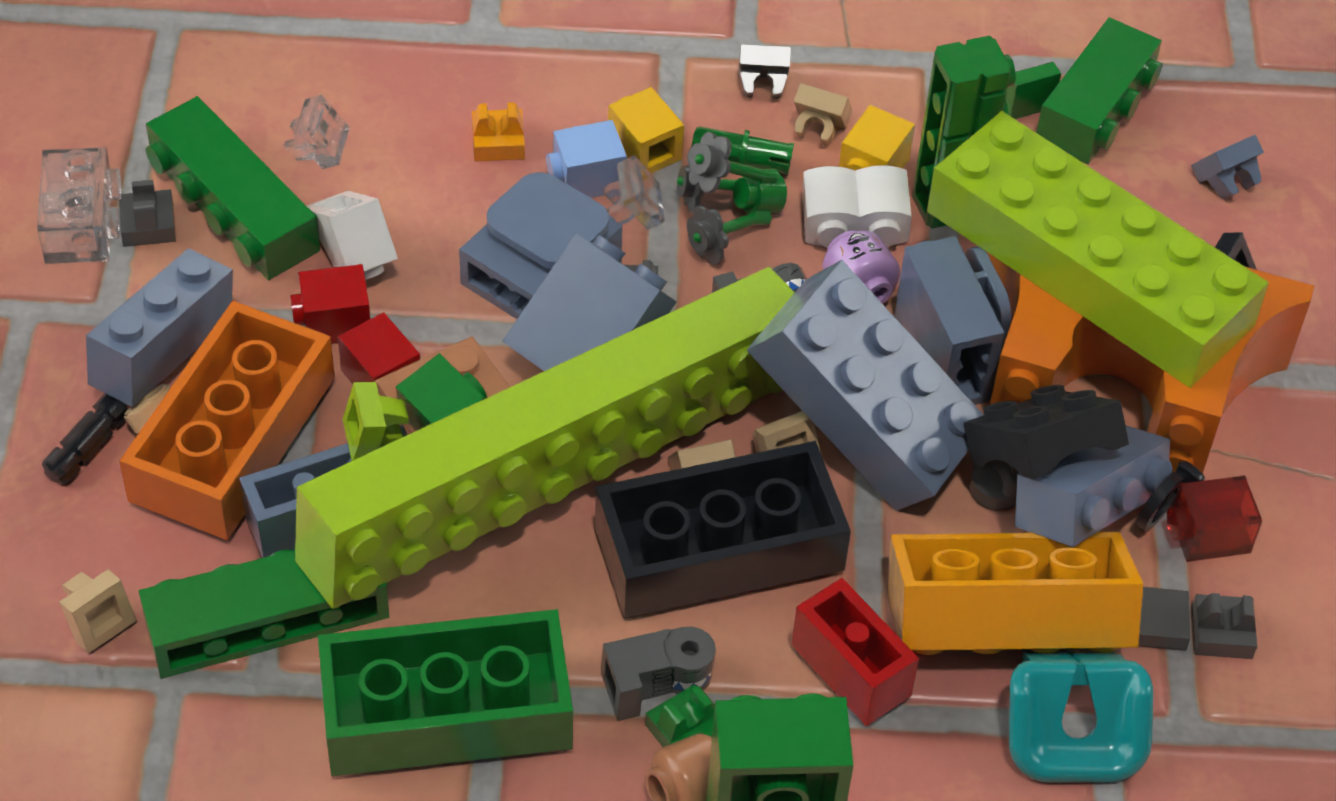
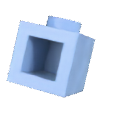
[546,120,627,198]

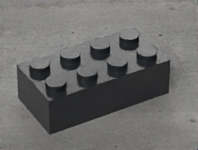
[595,441,851,618]

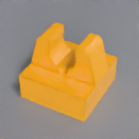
[472,102,525,161]

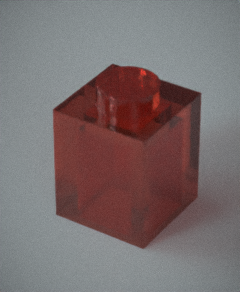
[1167,475,1263,562]

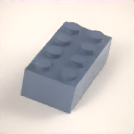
[747,260,984,511]

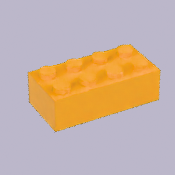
[888,532,1144,655]

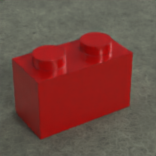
[791,578,919,726]

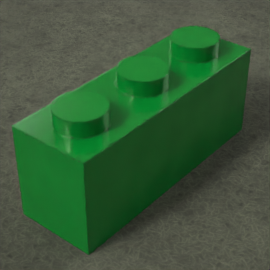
[1036,17,1163,165]

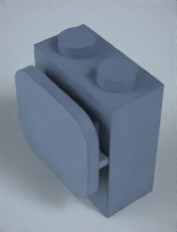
[459,172,622,319]
[502,233,677,371]
[894,236,1011,405]

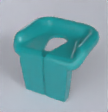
[1009,648,1154,783]

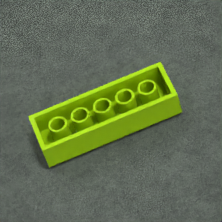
[927,111,1269,388]

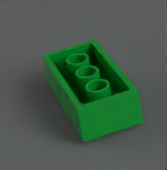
[318,609,573,776]
[706,693,854,801]

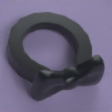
[1135,461,1205,532]

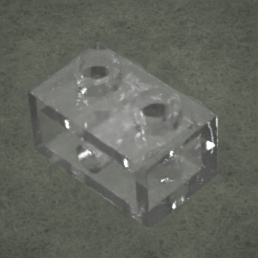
[37,147,122,264]

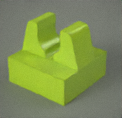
[342,382,409,461]

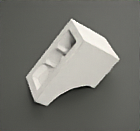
[307,191,398,279]

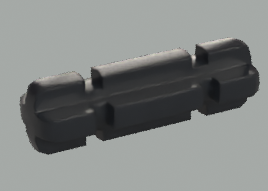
[42,393,128,485]

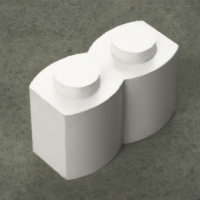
[802,166,912,248]

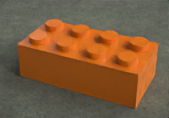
[119,300,335,540]

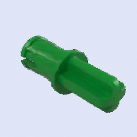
[691,126,794,175]

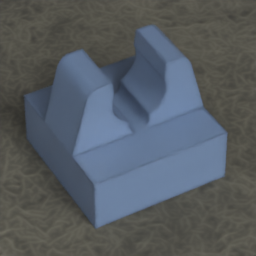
[1191,134,1264,199]

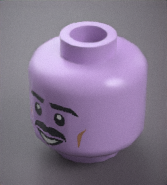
[822,230,900,304]

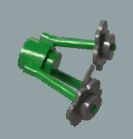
[677,132,787,264]

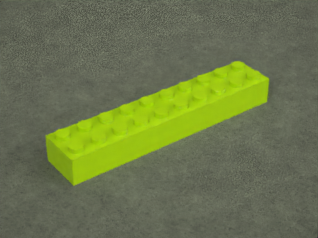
[295,267,795,609]

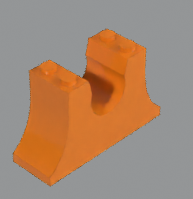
[987,252,1315,474]

